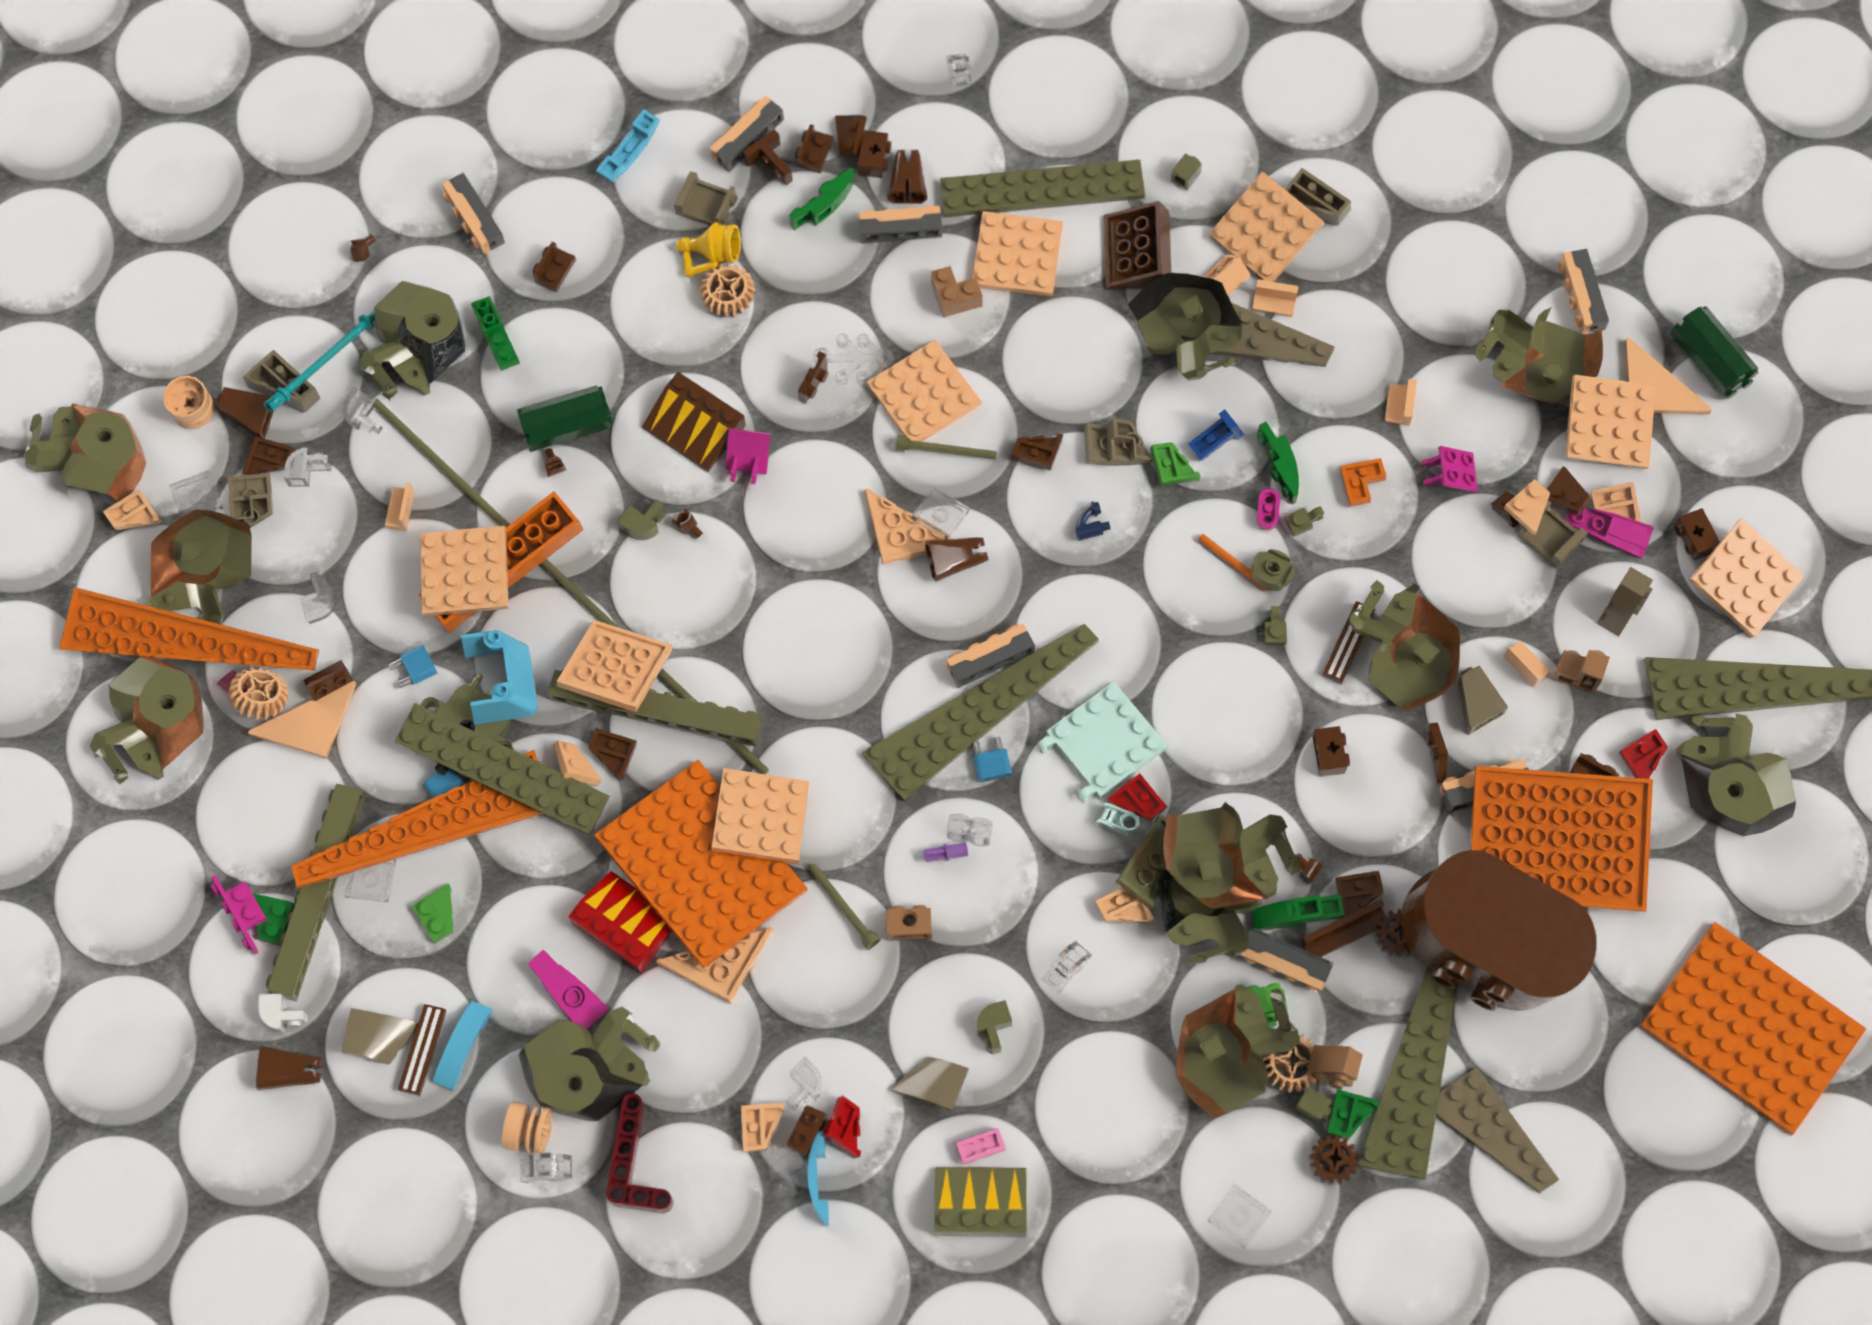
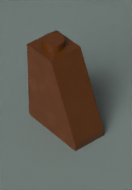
[217,387,274,439]

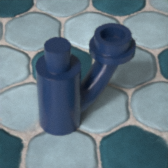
[1075,501,1111,541]

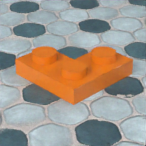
[1340,458,1386,507]

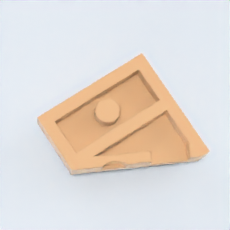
[1504,479,1550,536]
[1591,482,1641,522]
[103,489,161,530]
[553,740,602,786]
[1095,888,1154,922]
[741,1103,785,1152]

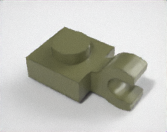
[1285,506,1324,537]
[1264,606,1287,645]

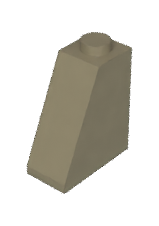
[1458,665,1508,735]

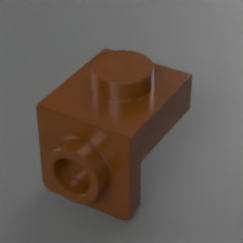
[1491,491,1519,527]

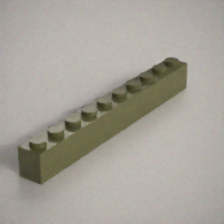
[547,669,763,747]
[266,783,365,1002]

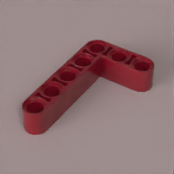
[606,1093,674,1213]

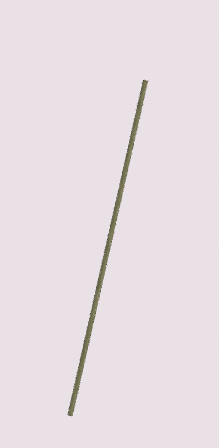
[372,399,769,774]

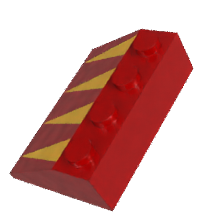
[568,871,672,973]

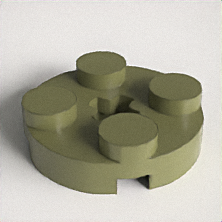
[1251,549,1294,591]

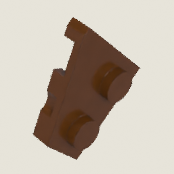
[835,115,867,156]
[798,351,829,404]
[588,728,637,781]

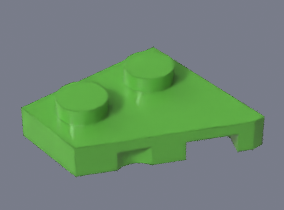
[1150,442,1201,486]
[412,884,454,944]

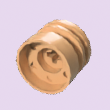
[163,376,215,429]
[502,1101,552,1156]

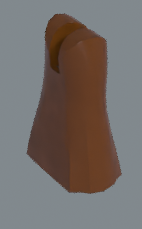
[887,150,928,204]
[925,537,989,582]
[256,1046,323,1091]

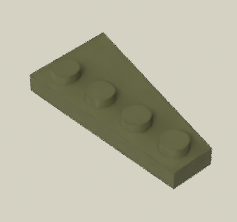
[1116,814,1167,909]

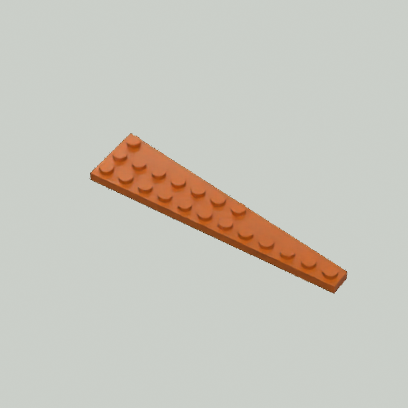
[59,587,320,670]
[291,750,543,889]

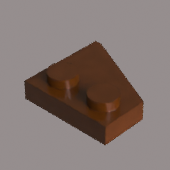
[1011,434,1063,471]
[242,436,296,475]
[1547,466,1590,516]
[1425,722,1448,783]
[1335,870,1384,917]

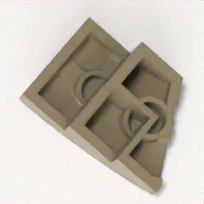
[1084,418,1152,466]
[227,473,273,529]
[341,1008,418,1065]
[891,1057,969,1112]

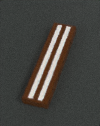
[1322,601,1376,684]
[398,1004,447,1096]

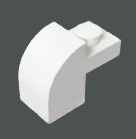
[259,994,308,1034]

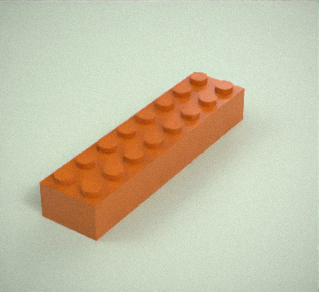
[419,491,584,633]

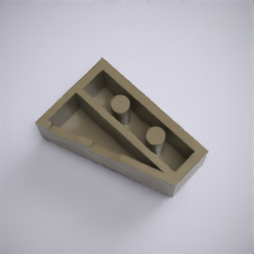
[1285,168,1351,225]
[243,350,321,412]
[1596,567,1653,636]

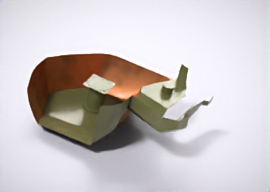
[1475,307,1603,404]
[25,403,146,502]
[1176,984,1300,1118]

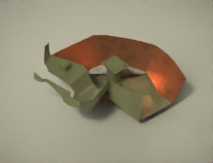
[145,509,252,624]
[1349,579,1460,710]
[90,656,204,785]
[1163,802,1301,909]

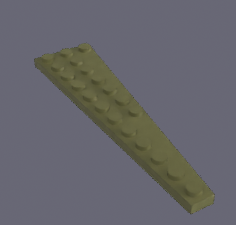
[862,624,1099,801]
[1644,657,1872,720]
[1357,967,1457,1180]

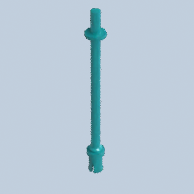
[263,311,375,413]

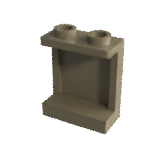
[674,171,738,226]
[1518,500,1588,568]

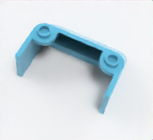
[461,630,538,725]

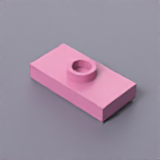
[955,1128,1006,1165]

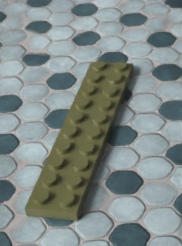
[940,159,1145,217]
[394,703,610,836]

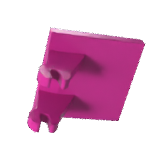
[725,428,771,485]
[1421,446,1478,493]

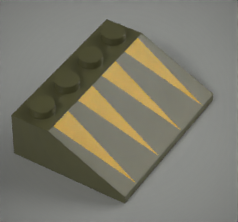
[934,1167,1027,1237]

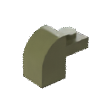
[617,500,665,540]
[977,1000,1012,1054]

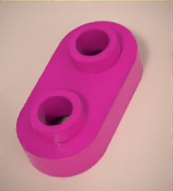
[1257,489,1280,530]

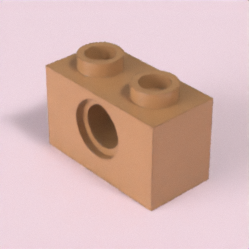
[886,905,932,941]

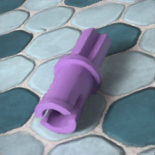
[924,842,968,862]

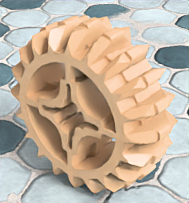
[700,263,755,317]
[229,667,289,720]
[1262,1034,1316,1093]

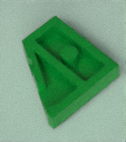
[253,893,295,946]
[1326,1089,1380,1140]

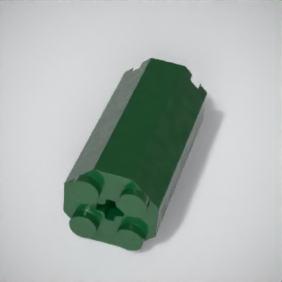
[1670,306,1759,399]
[517,385,614,452]

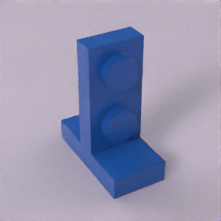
[1188,409,1245,461]

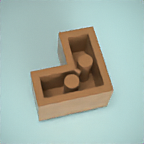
[931,266,983,318]
[1553,650,1610,694]
[1308,1045,1363,1089]

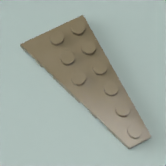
[1214,303,1335,367]
[1436,1067,1559,1193]

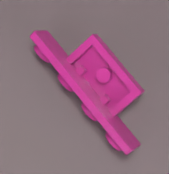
[211,875,267,955]

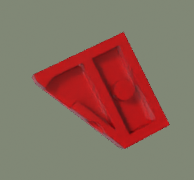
[1619,729,1668,779]
[1107,773,1167,821]
[822,1096,861,1159]

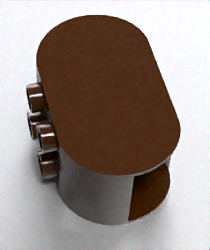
[1401,850,1597,1011]

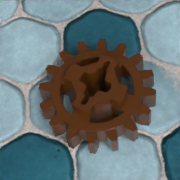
[1375,909,1411,958]
[1309,1135,1359,1185]

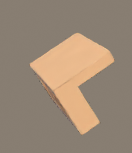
[1203,254,1250,296]
[1252,280,1298,317]
[1385,379,1417,426]
[385,483,415,531]
[1504,641,1550,687]

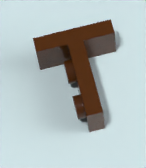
[743,129,793,185]

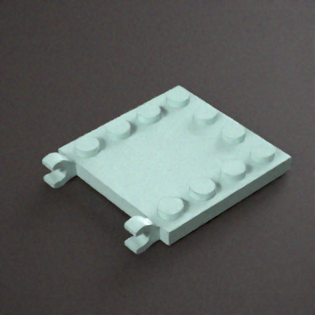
[1038,682,1168,802]

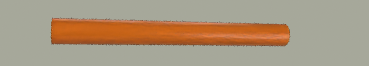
[1198,534,1267,591]

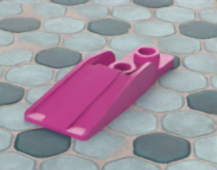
[1565,508,1654,558]
[528,950,609,1029]

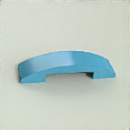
[596,109,660,182]
[433,1001,492,1091]
[808,1131,829,1226]

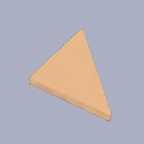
[1625,338,1712,414]
[865,488,953,564]
[248,681,357,758]
[656,927,773,1003]

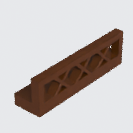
[1300,899,1390,957]

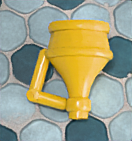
[676,222,741,278]

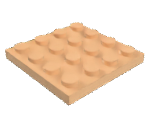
[1209,171,1324,282]
[972,211,1063,297]
[867,340,982,442]
[1565,375,1656,469]
[1689,519,1804,638]
[420,526,509,616]
[557,620,672,712]
[711,768,809,864]

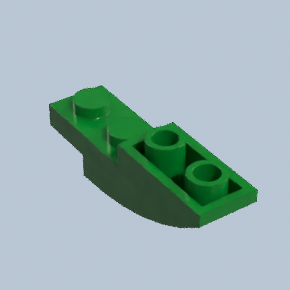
[789,168,855,230]
[471,296,520,371]
[1257,422,1299,504]
[1252,894,1345,931]

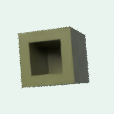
[1171,153,1202,191]
[1295,1086,1332,1124]

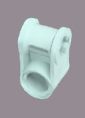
[1096,803,1139,837]

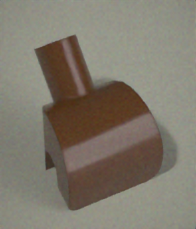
[350,234,376,262]
[545,448,567,477]
[672,508,703,539]
[1296,853,1323,884]

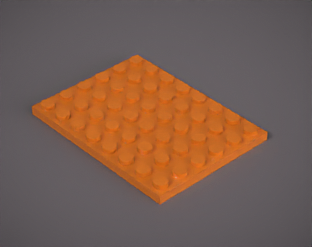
[594,760,808,969]
[1470,766,1653,912]
[1640,922,1867,1136]

